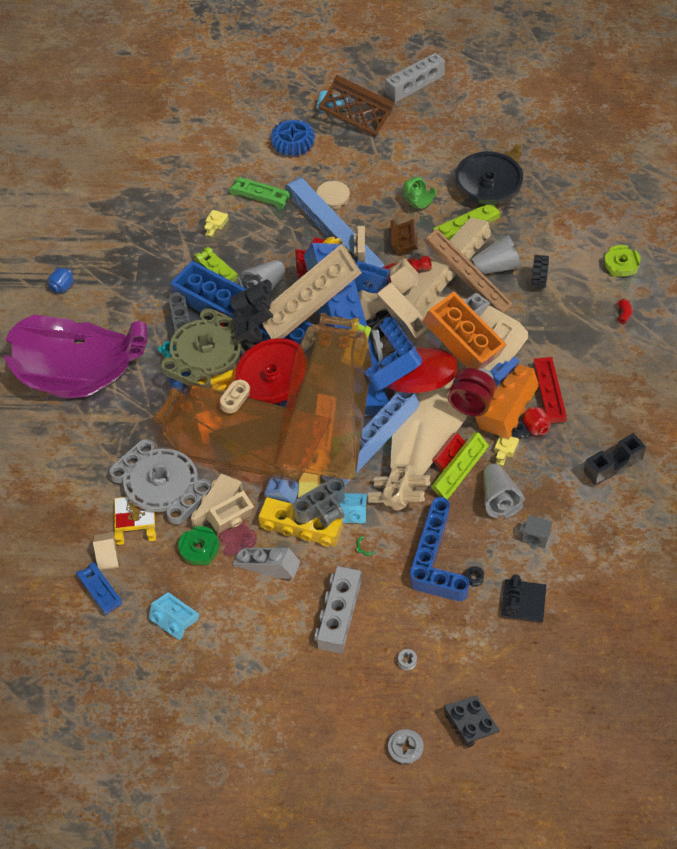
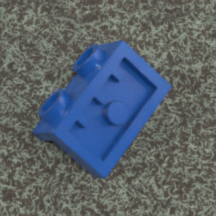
[490,357,520,388]

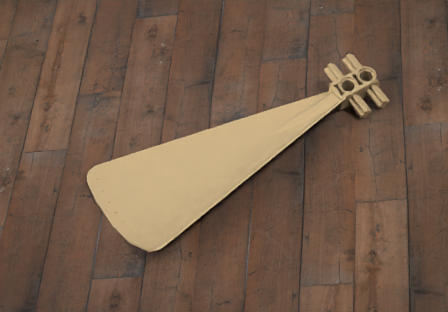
[367,296,528,510]

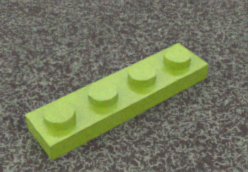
[433,205,501,240]
[431,432,489,500]

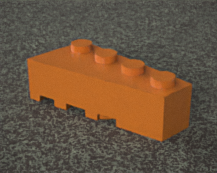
[475,364,539,439]

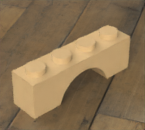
[358,258,419,321]

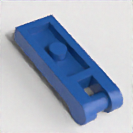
[76,562,123,615]

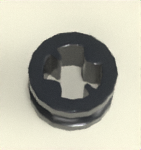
[465,566,484,587]

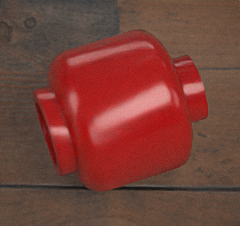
[523,407,552,435]

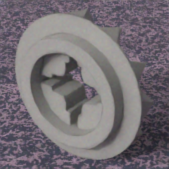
[388,729,424,764]

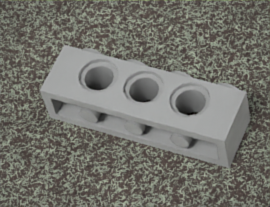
[385,53,445,102]
[314,566,362,654]

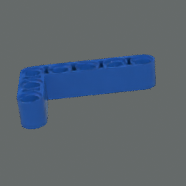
[365,317,422,390]
[410,497,469,601]

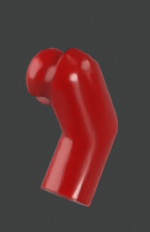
[617,299,633,324]

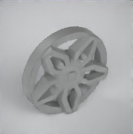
[370,330,384,362]

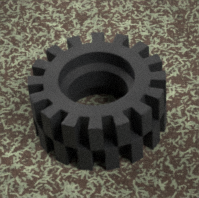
[531,255,549,288]

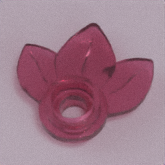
[219,523,257,555]

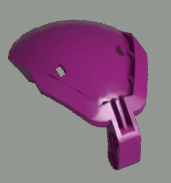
[4,315,147,398]

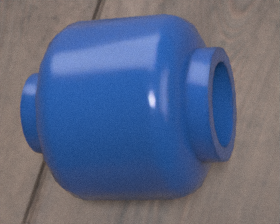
[48,268,74,294]

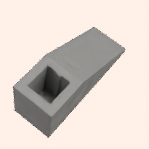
[233,548,300,579]

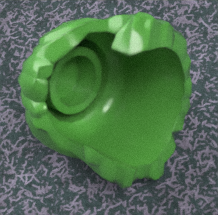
[403,177,437,209]

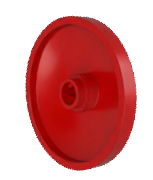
[235,338,310,405]
[387,347,458,393]

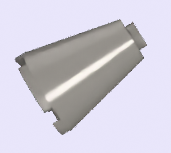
[471,235,521,274]
[238,260,285,290]
[483,464,525,518]

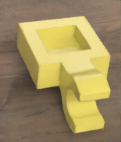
[204,210,229,237]
[494,436,519,467]

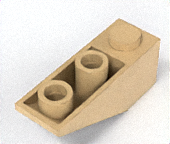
[377,283,428,338]
[191,473,243,527]

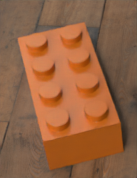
[422,292,507,369]

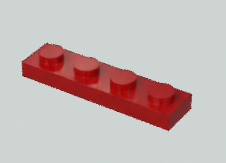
[533,357,567,423]

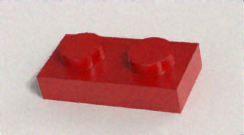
[432,433,466,472]

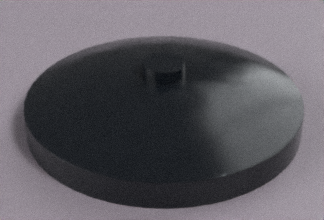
[455,151,523,205]

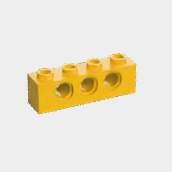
[259,497,343,547]

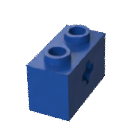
[354,261,391,293]

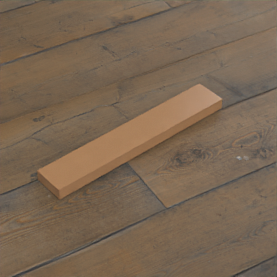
[424,229,513,313]

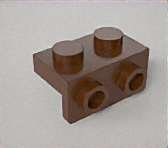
[389,219,418,256]

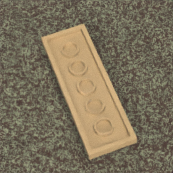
[262,244,362,339]

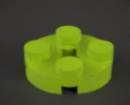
[604,245,641,277]

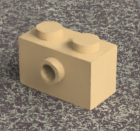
[207,491,254,534]

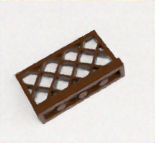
[318,75,394,137]

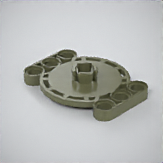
[161,309,246,391]

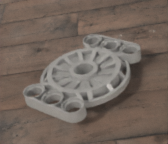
[110,439,211,524]

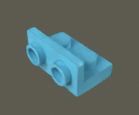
[339,493,367,523]
[149,592,199,640]

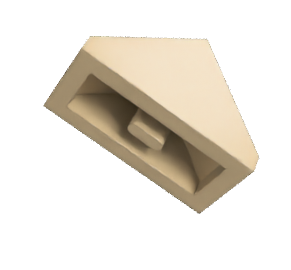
[93,532,119,571]

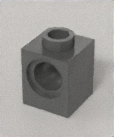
[520,515,552,549]

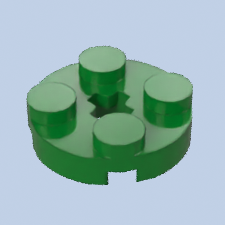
[178,526,220,566]

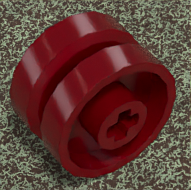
[447,368,496,416]

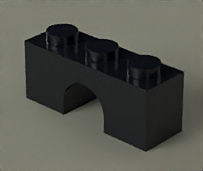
[584,433,646,486]

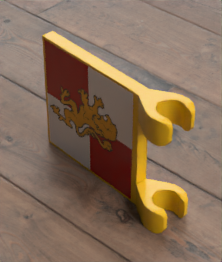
[114,497,156,545]

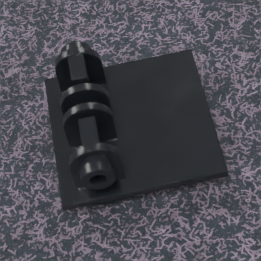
[501,574,547,622]
[443,695,500,748]

